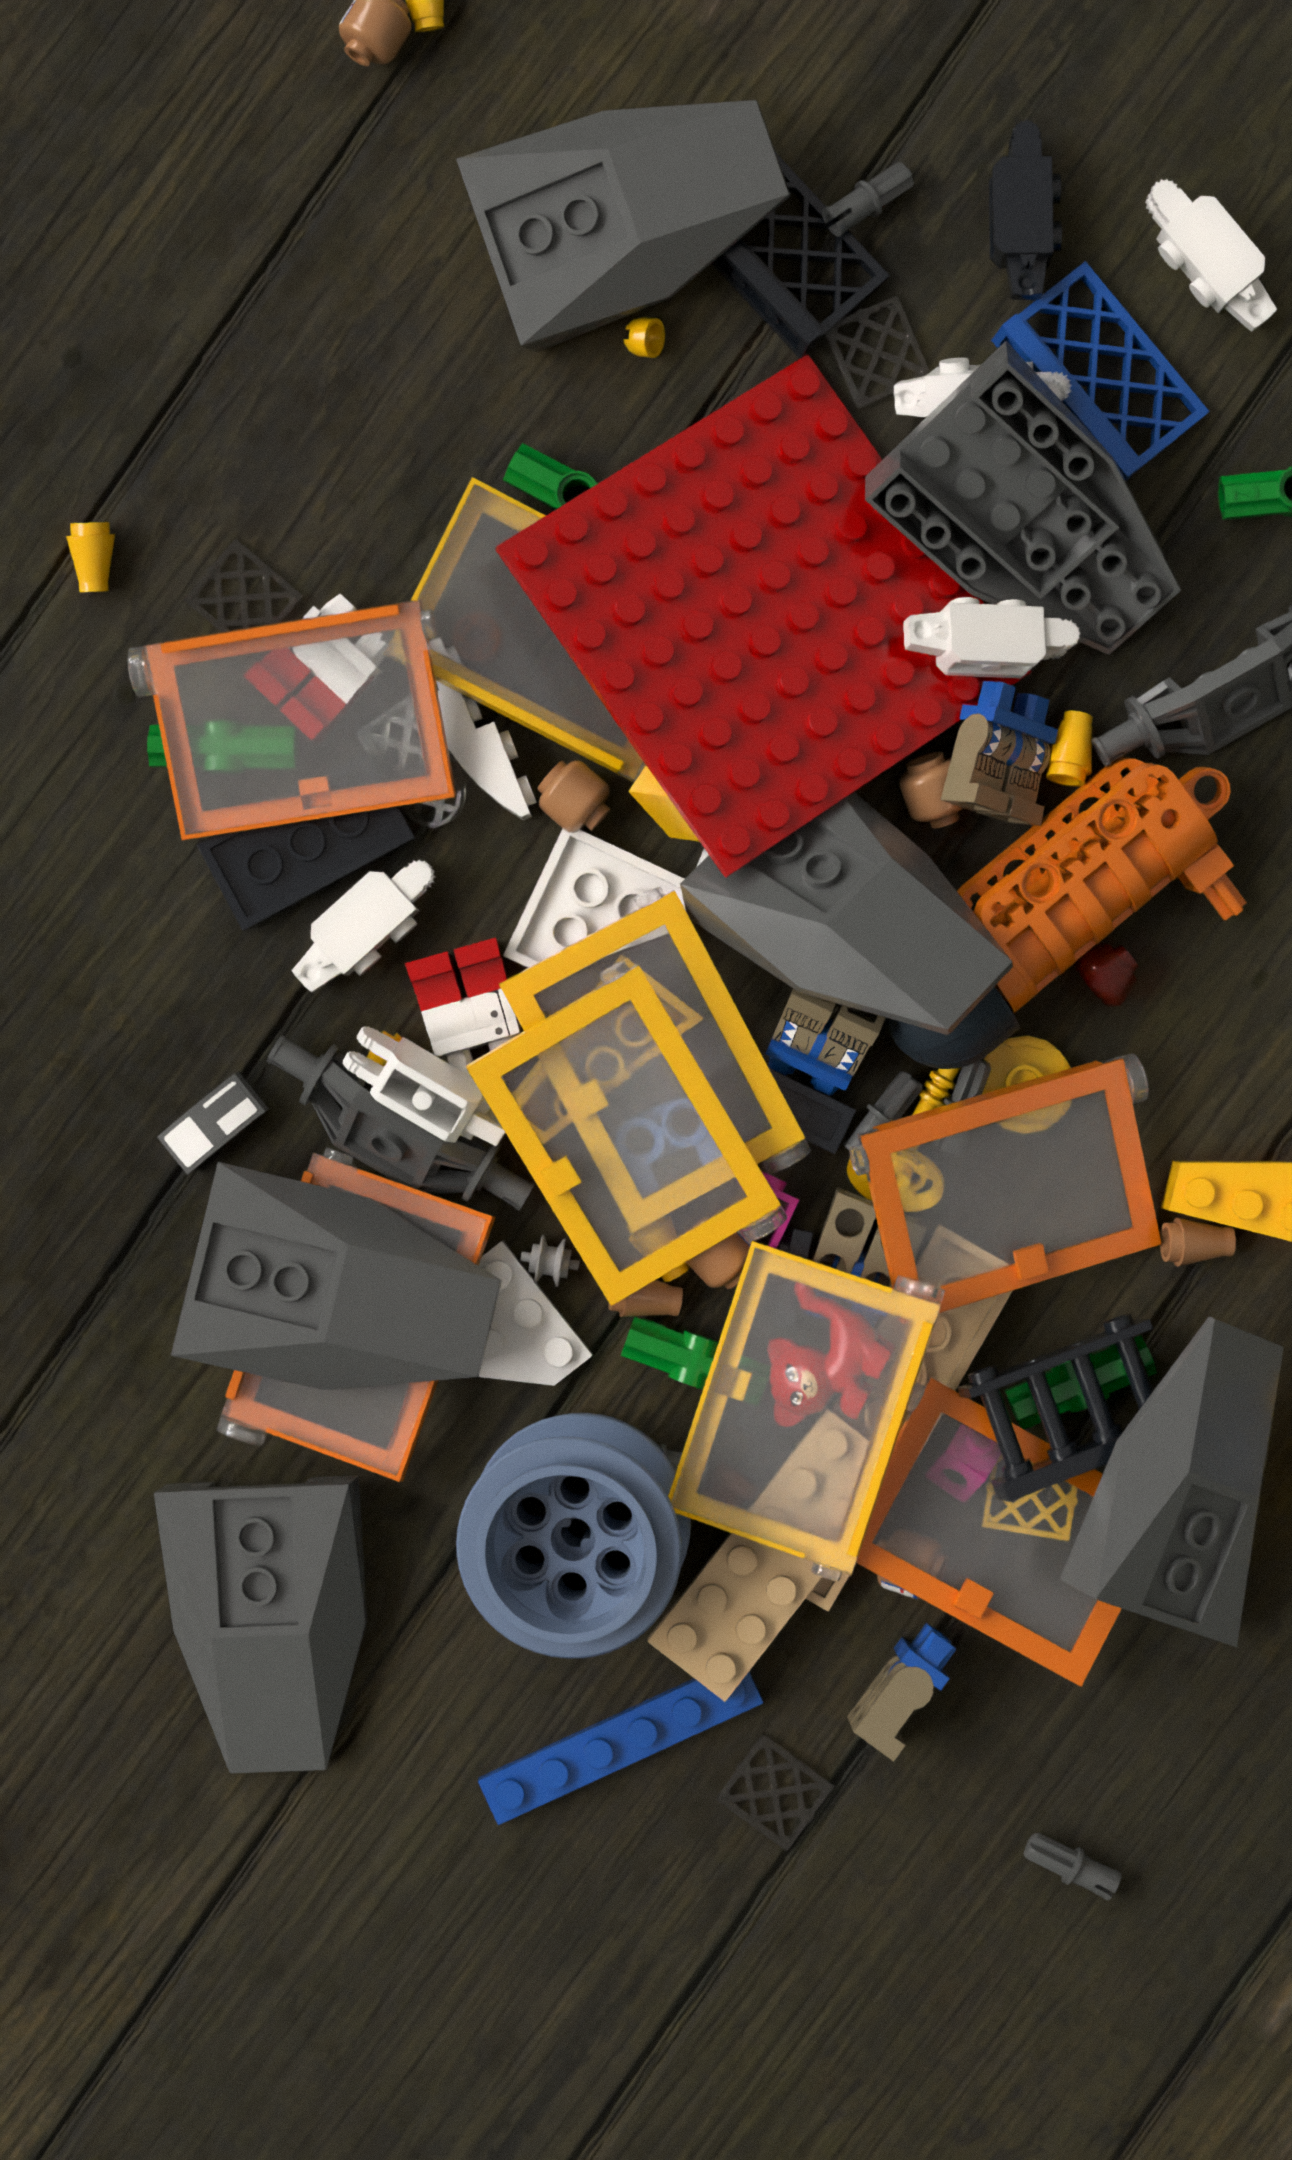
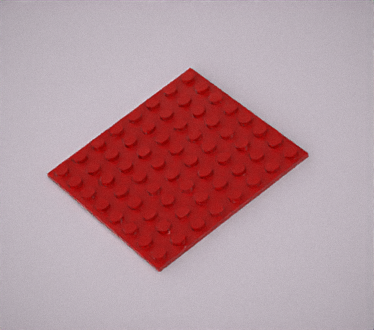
[495,354,1032,878]

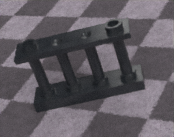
[957,1314,1154,1502]

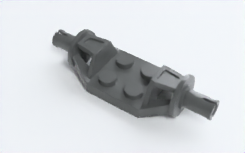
[1091,605,1292,767]
[266,1035,535,1211]

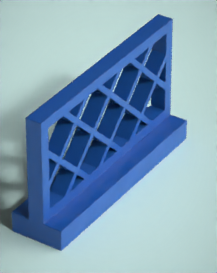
[991,261,1210,481]

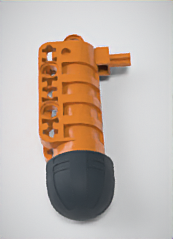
[885,757,1247,1069]

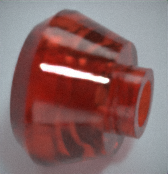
[1075,943,1139,1007]

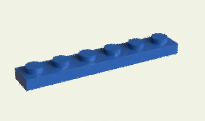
[478,1671,763,1825]

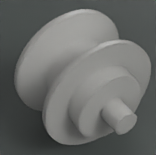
[520,1235,580,1287]

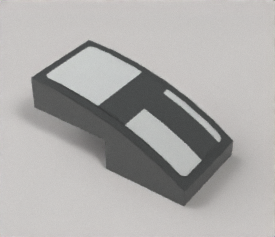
[157,1071,269,1175]

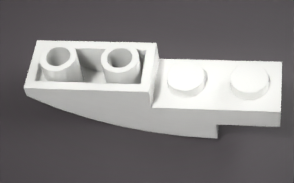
[429,638,537,820]

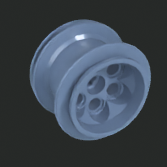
[456,1413,691,1658]

